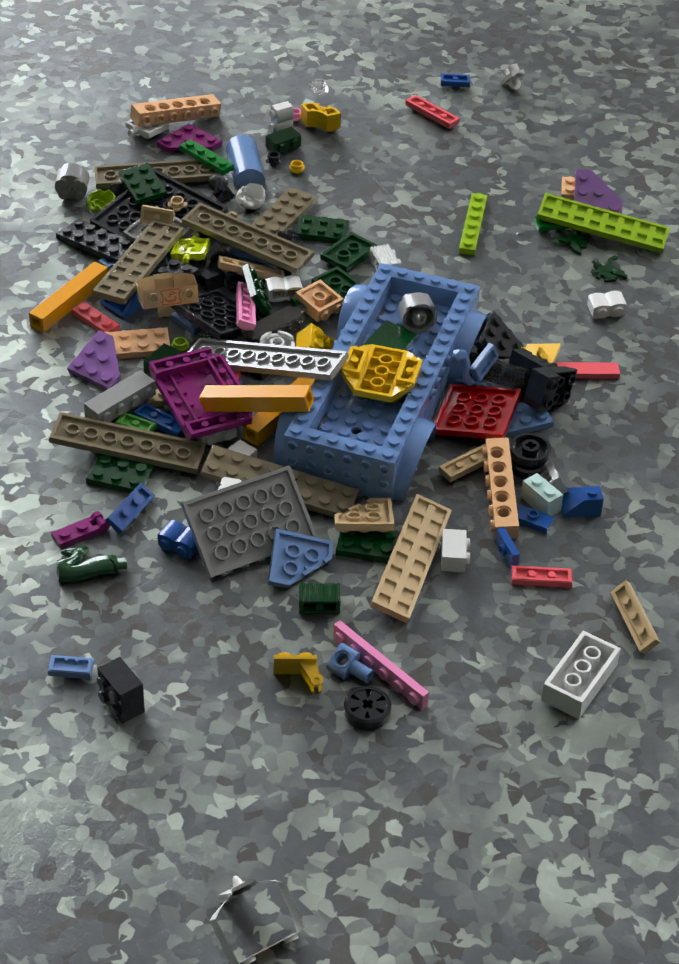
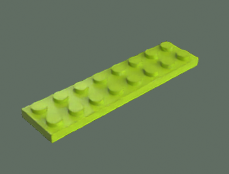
[536,193,670,253]

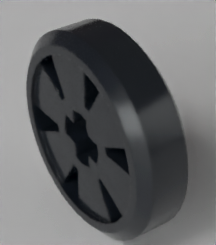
[344,687,391,729]

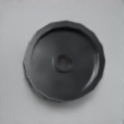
[510,433,551,479]

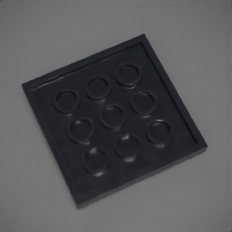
[170,289,267,340]

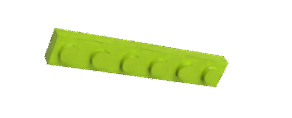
[459,193,487,255]

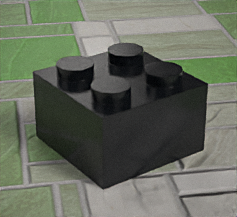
[96,657,145,724]

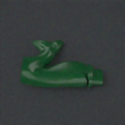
[56,546,127,582]

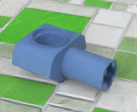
[326,643,374,683]

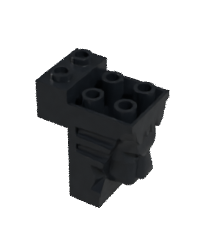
[503,348,578,411]

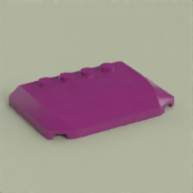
[149,347,253,440]

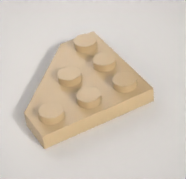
[334,498,395,533]

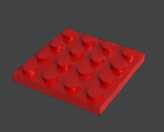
[434,384,522,439]

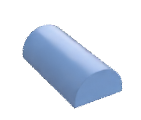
[226,135,265,186]

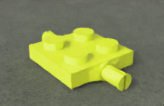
[171,232,211,264]

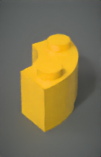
[301,103,341,132]

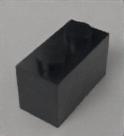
[189,257,225,292]

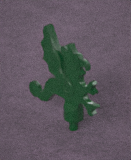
[553,229,588,255]
[591,255,628,282]

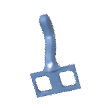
[452,349,493,387]

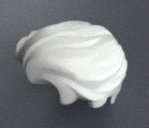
[235,183,265,209]

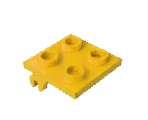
[521,343,561,363]
[273,652,323,693]

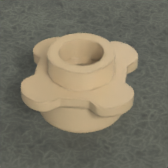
[167,196,187,212]

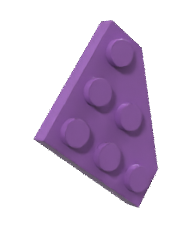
[574,169,623,214]
[67,330,121,390]

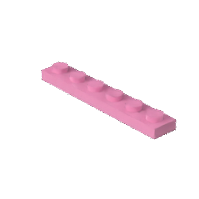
[236,282,256,331]
[333,620,429,710]

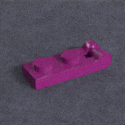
[51,511,110,550]

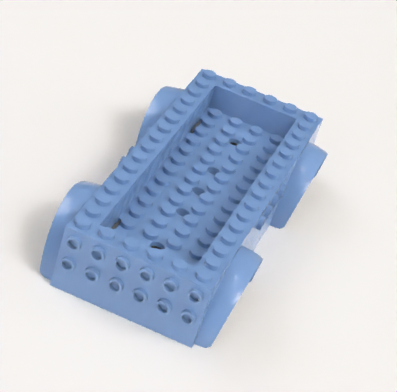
[274,263,487,502]

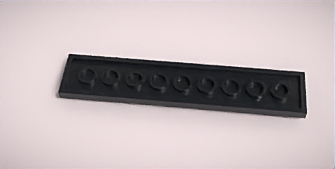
[56,219,200,277]

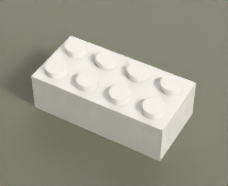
[541,631,621,719]

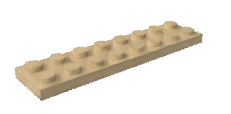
[370,494,452,623]

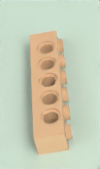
[130,94,221,127]
[482,438,519,539]

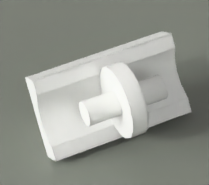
[500,63,525,90]

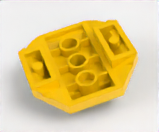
[341,344,423,404]

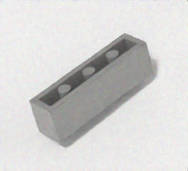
[84,370,156,422]

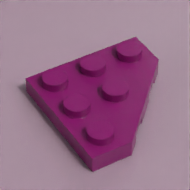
[157,124,222,153]

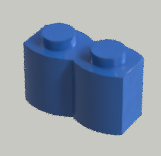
[157,520,198,559]

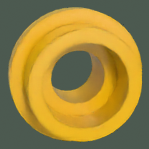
[289,160,305,174]

